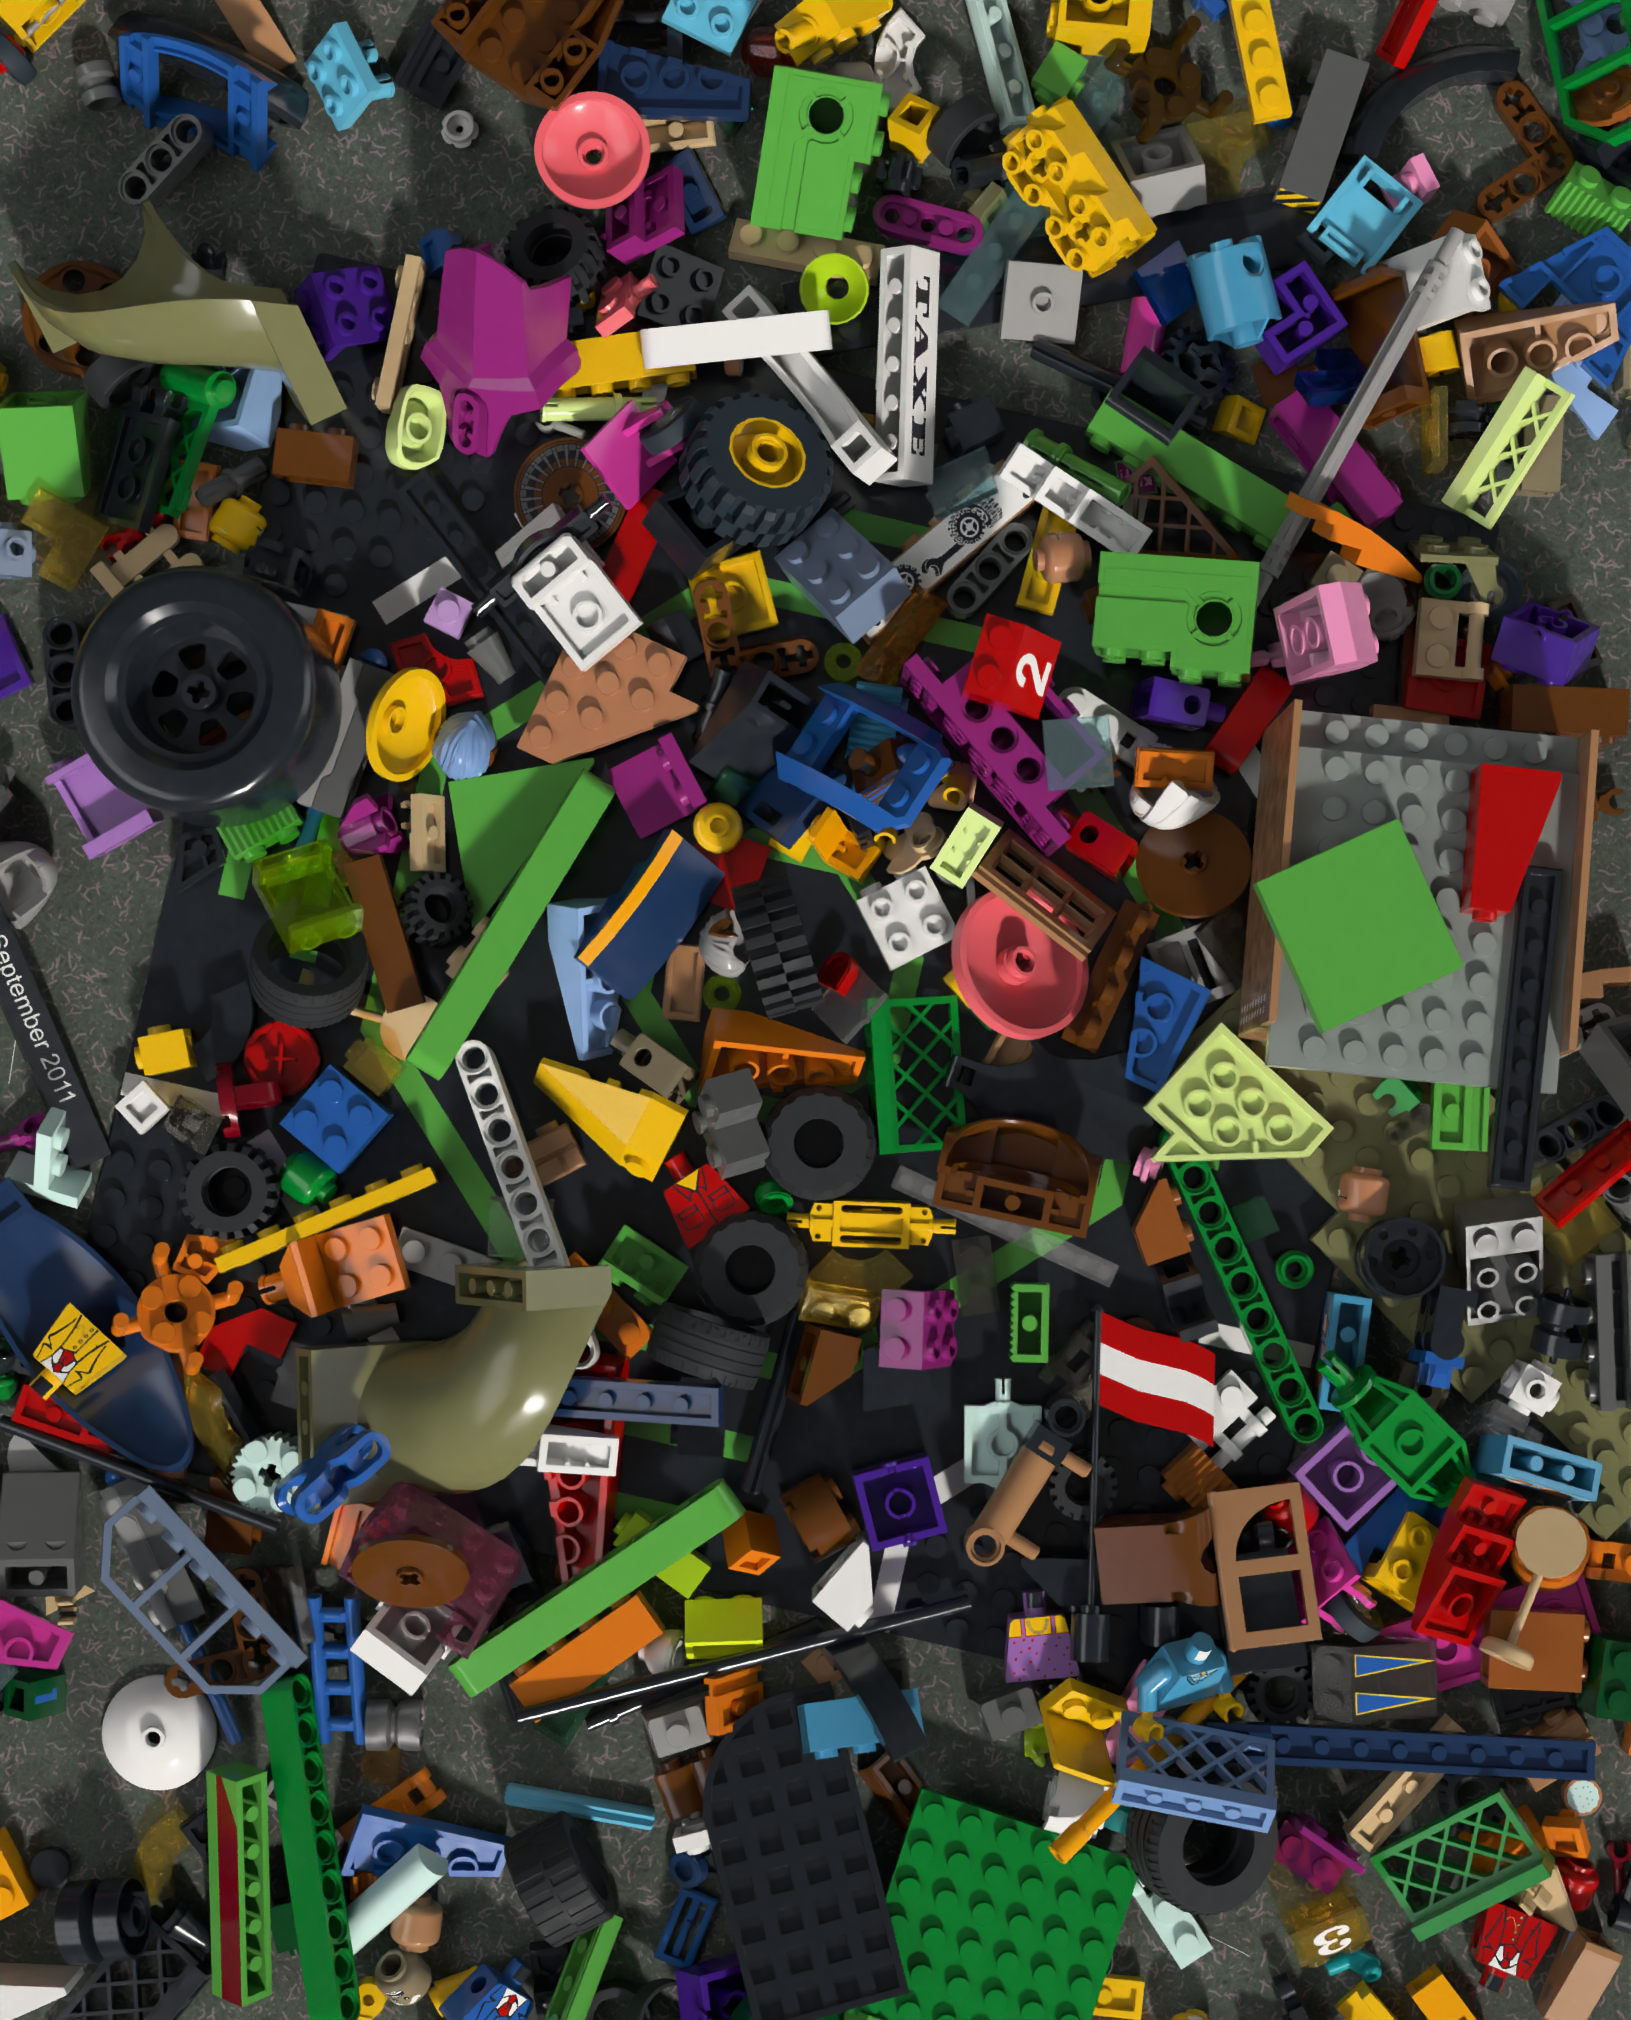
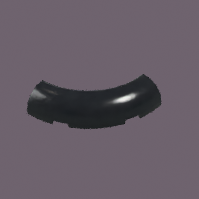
[107,10,309,130]
[1337,43,1521,166]

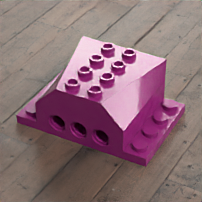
[900,653,1107,858]

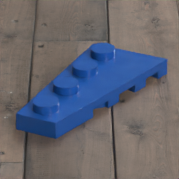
[340,1804,511,1877]

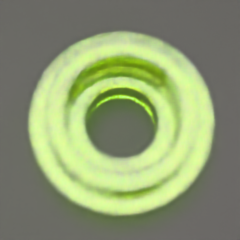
[824,643,863,682]
[703,975,741,1010]

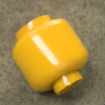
[209,495,267,555]
[693,802,743,854]

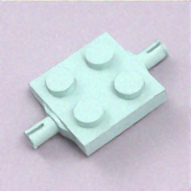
[964,1378,1042,1489]

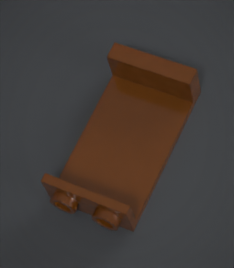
[1328,264,1431,430]

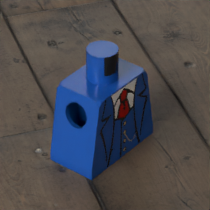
[438,1956,534,2020]

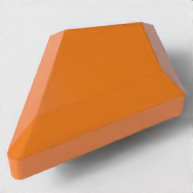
[172,1233,246,1284]

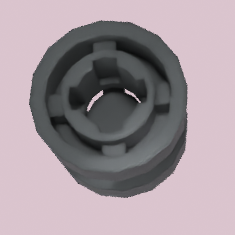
[74,60,122,112]

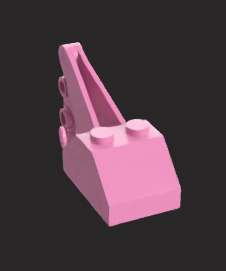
[1252,581,1379,686]

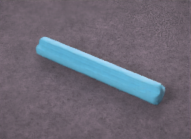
[504,1782,656,1830]

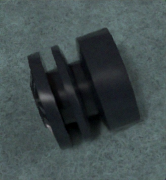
[1353,1217,1446,1300]

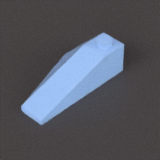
[191,366,282,451]
[547,898,621,1061]

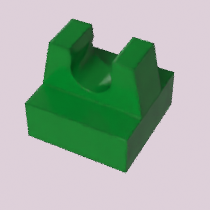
[1372,1078,1424,1117]

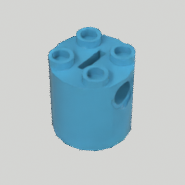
[1186,235,1282,349]

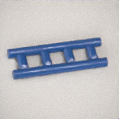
[306,1593,367,1745]

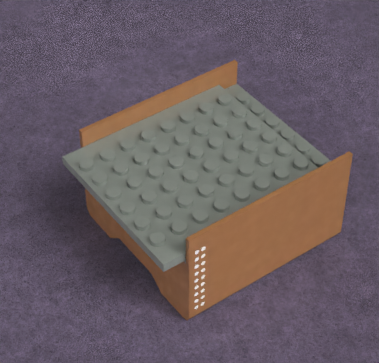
[1238,699,1600,1095]

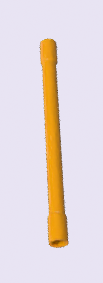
[1048,1674,1249,1864]

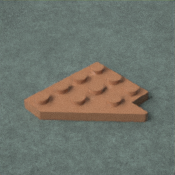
[517,632,700,765]

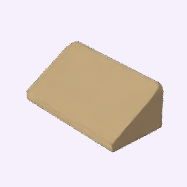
[642,119,716,154]

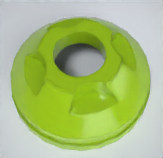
[799,253,869,325]

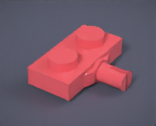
[595,271,659,338]

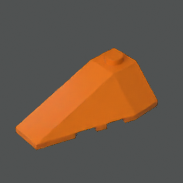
[698,1007,866,1094]

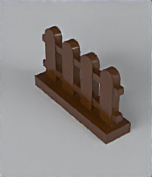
[1060,899,1160,1054]

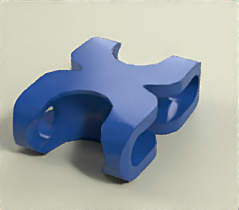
[274,1423,391,1524]

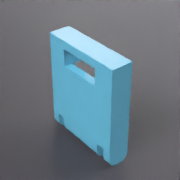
[1307,155,1424,275]

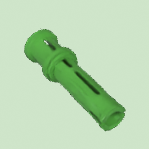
[1023,428,1132,506]

